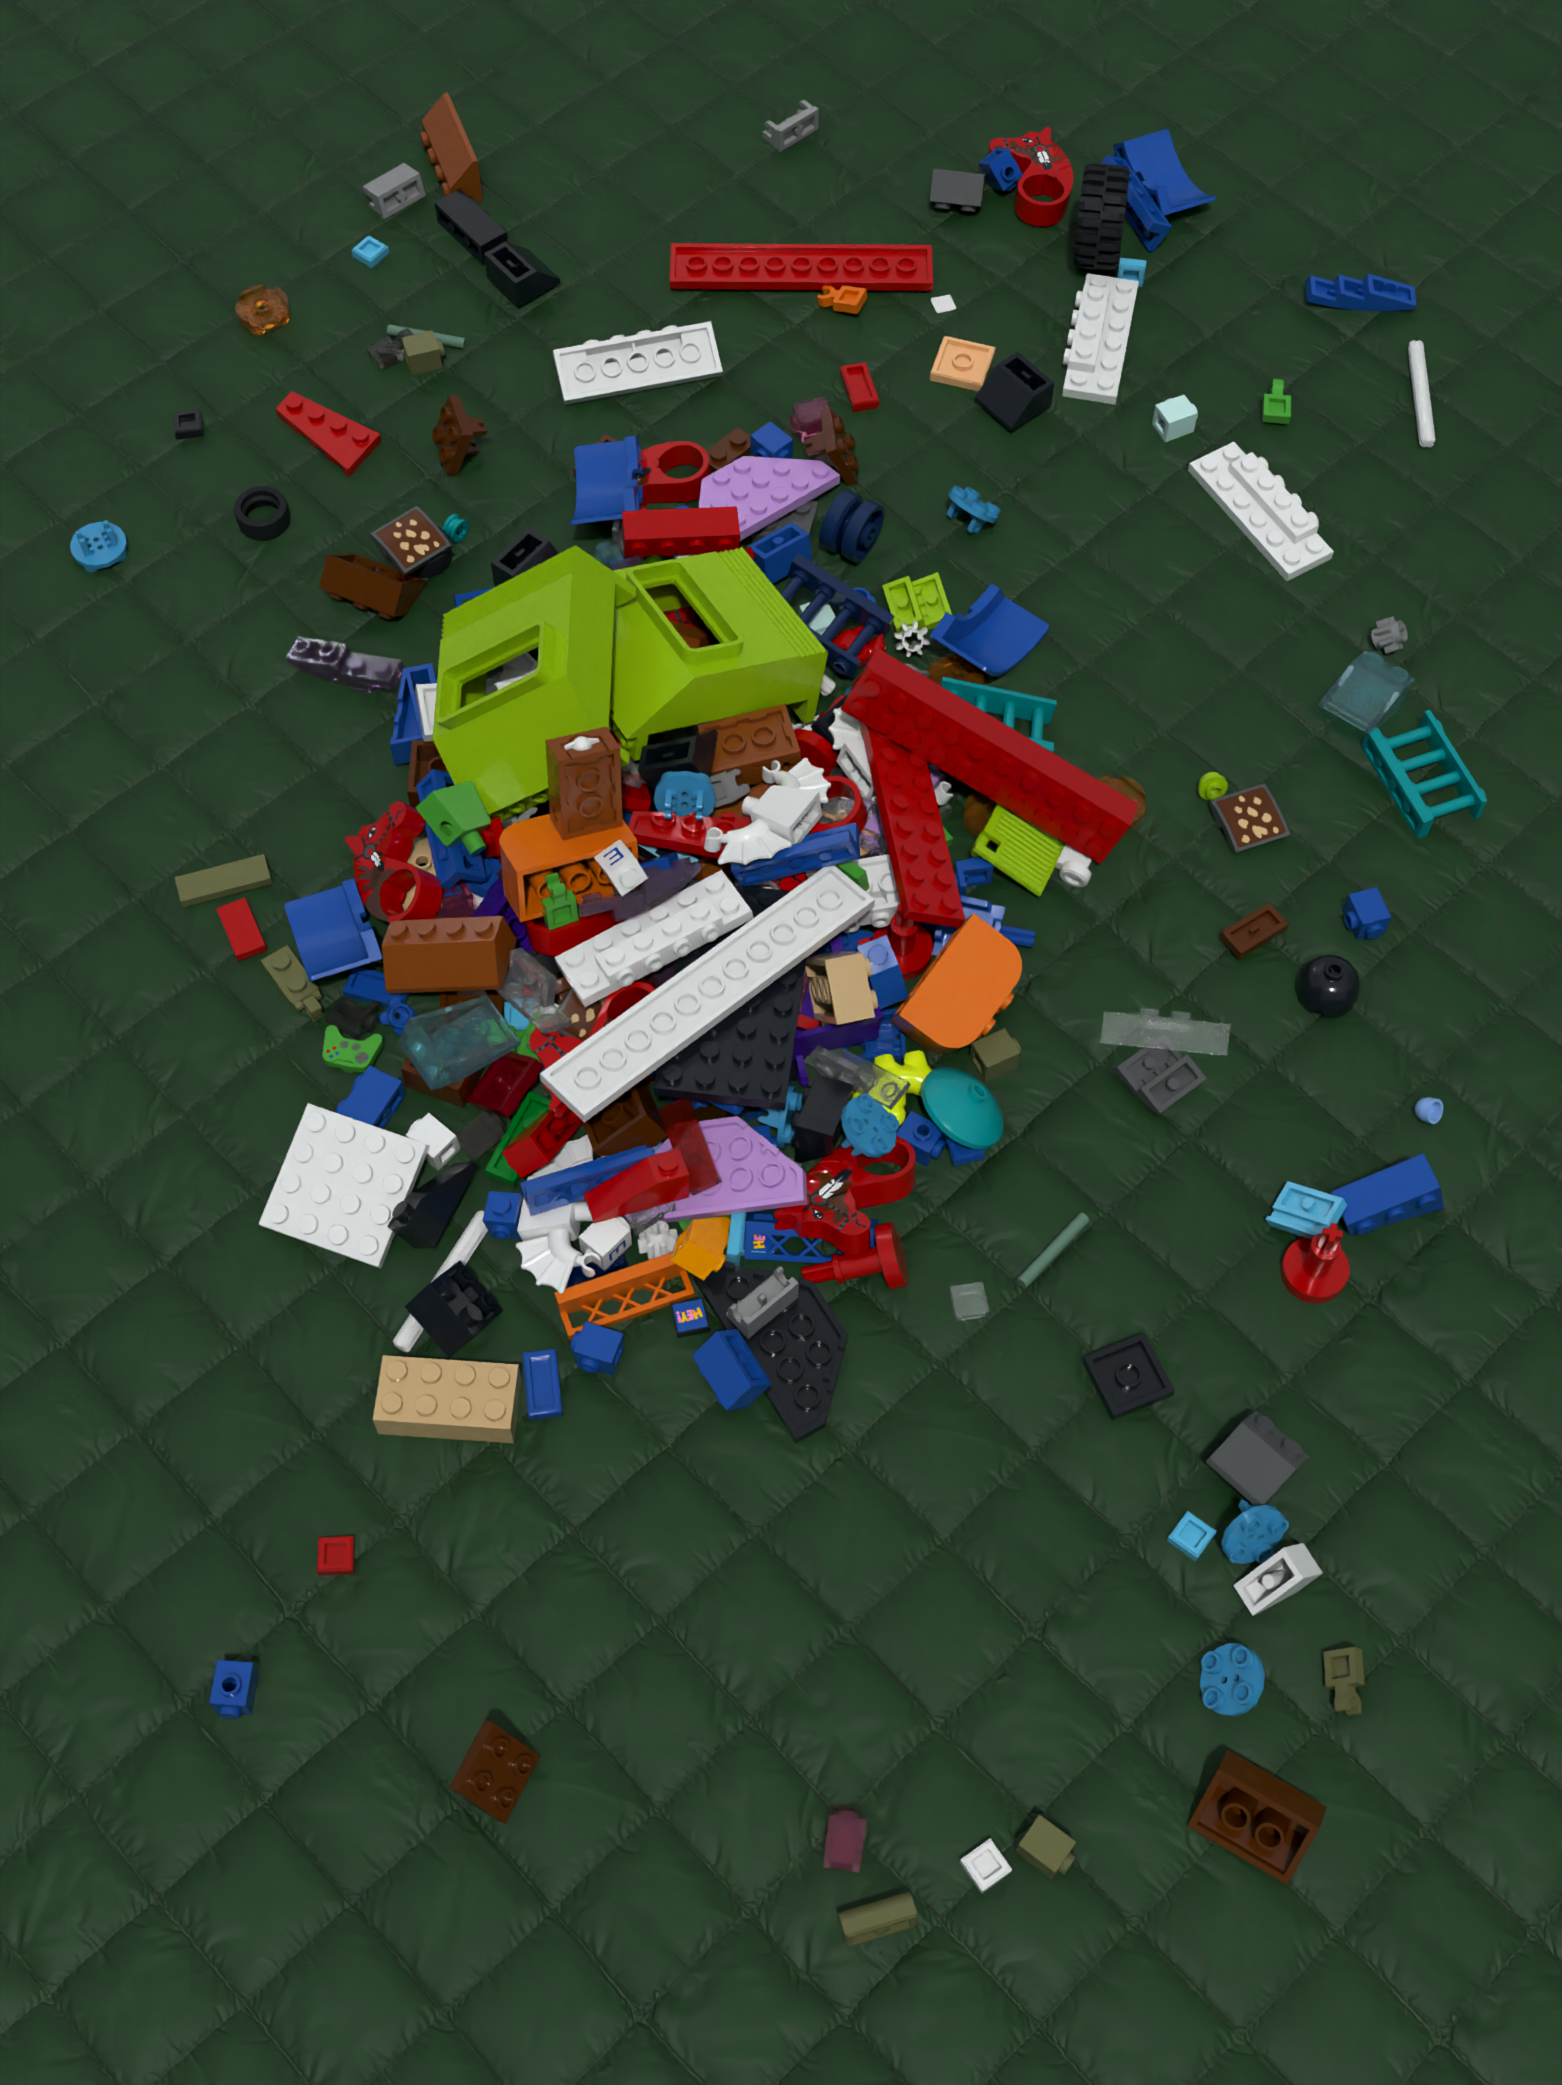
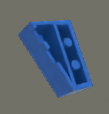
[1331,1153,1444,1236]

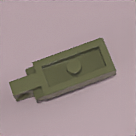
[260,945,324,1022]

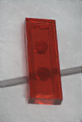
[658,1098,722,1196]

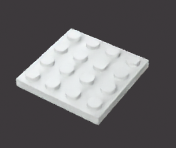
[258,1103,429,1269]

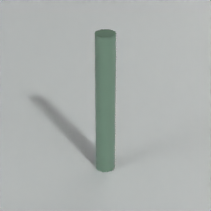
[387,324,467,349]
[1016,1212,1090,1288]

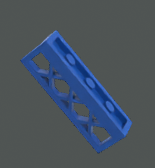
[1102,154,1172,252]
[416,769,486,890]
[731,823,860,886]
[520,1144,655,1216]
[744,1212,878,1263]

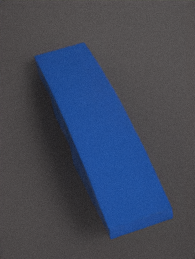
[1305,274,1417,311]

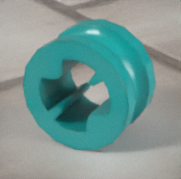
[442,514,469,543]

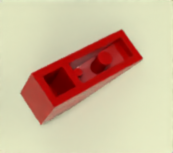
[502,1108,583,1178]
[584,1149,689,1223]

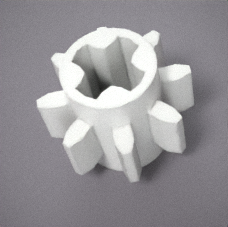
[893,620,930,657]
[638,1220,678,1259]

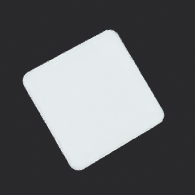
[931,295,956,313]

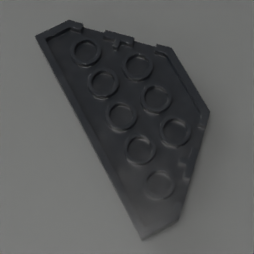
[693,1261,848,1444]

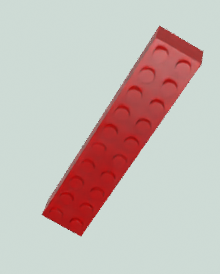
[840,648,1138,864]

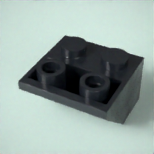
[484,242,561,307]
[975,352,1054,432]
[491,528,559,586]
[638,729,718,792]
[791,1074,854,1163]
[404,1260,503,1357]

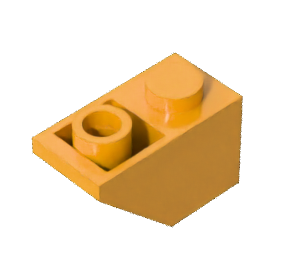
[670,1216,731,1281]

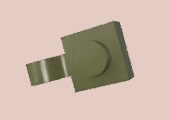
[1323,1647,1365,1716]

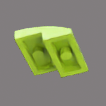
[882,572,952,632]

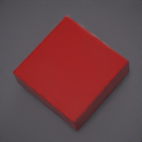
[317,1536,355,1575]

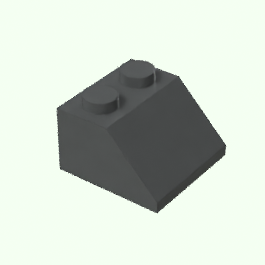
[930,169,986,212]
[1206,1411,1310,1506]

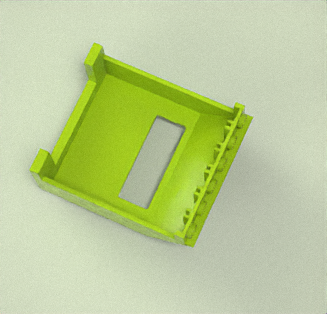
[432,545,636,821]
[609,547,828,761]

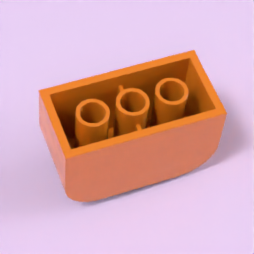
[499,814,639,923]
[889,913,1022,1054]

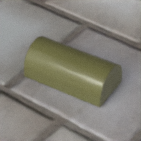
[837,1891,918,1948]

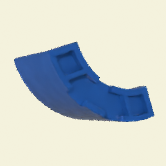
[1113,129,1216,216]
[569,436,643,525]
[930,583,1050,676]
[284,878,383,982]

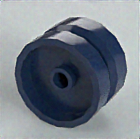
[819,490,885,563]

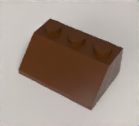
[319,553,427,619]
[582,1079,668,1156]
[1187,1749,1327,1885]

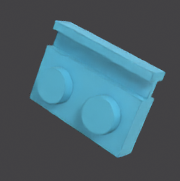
[1265,1181,1347,1240]

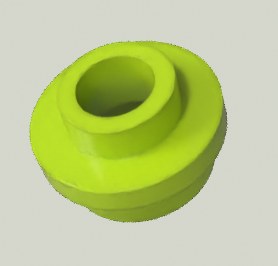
[1198,772,1228,800]

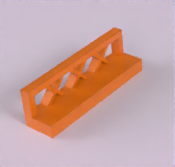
[554,1252,695,1340]

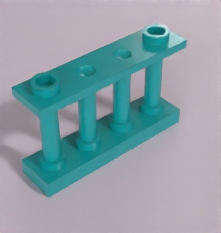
[940,676,1057,753]
[1361,710,1487,839]

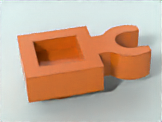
[817,285,868,314]

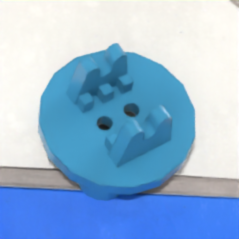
[946,485,1001,534]
[70,520,128,572]
[654,771,716,820]
[758,1085,803,1149]
[841,1093,899,1158]
[1222,1500,1289,1564]
[1200,1643,1265,1717]

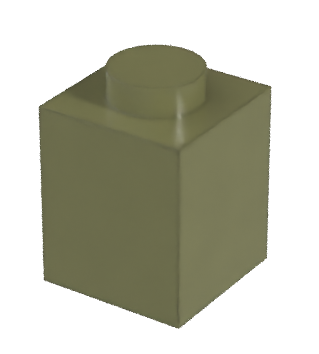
[401,330,445,376]
[969,1028,1021,1083]
[1015,1814,1076,1880]

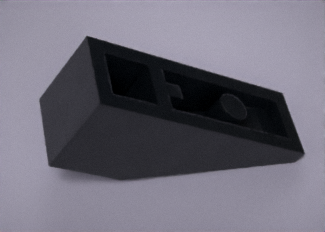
[387,1162,478,1249]

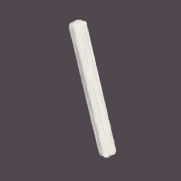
[1408,340,1436,448]
[393,1210,488,1352]

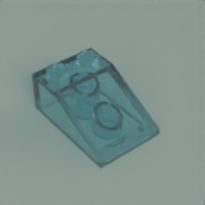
[1319,651,1415,734]
[398,995,521,1091]

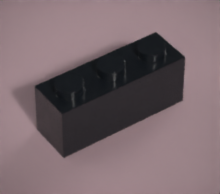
[434,189,508,266]

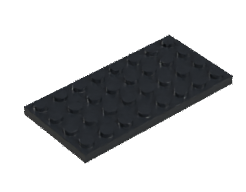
[653,880,807,1110]

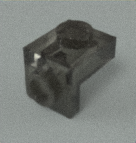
[325,997,380,1040]
[456,1109,505,1162]

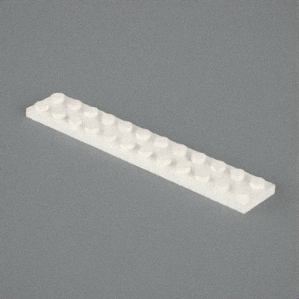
[540,865,875,1123]

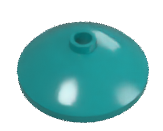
[921,1067,1004,1149]

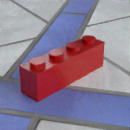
[622,506,740,558]

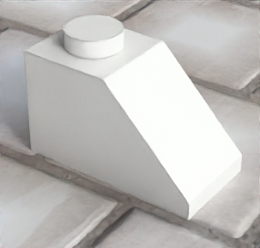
[1233,1543,1323,1616]

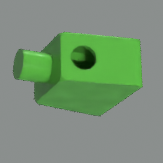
[415,781,491,856]

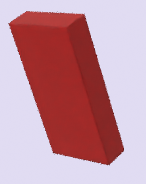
[840,362,879,412]
[216,898,267,961]

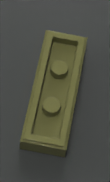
[174,854,272,907]

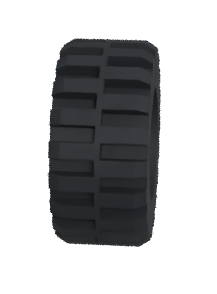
[1074,163,1130,271]

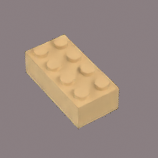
[805,951,878,1025]
[373,1355,522,1443]

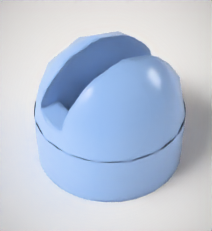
[1415,1097,1443,1124]

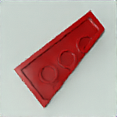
[275,391,381,477]
[628,811,752,859]

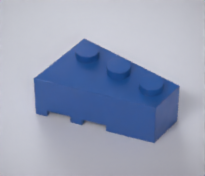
[390,663,437,765]

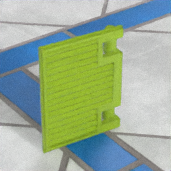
[971,803,1066,896]

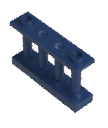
[781,553,895,679]

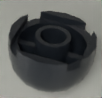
[1295,954,1360,1019]

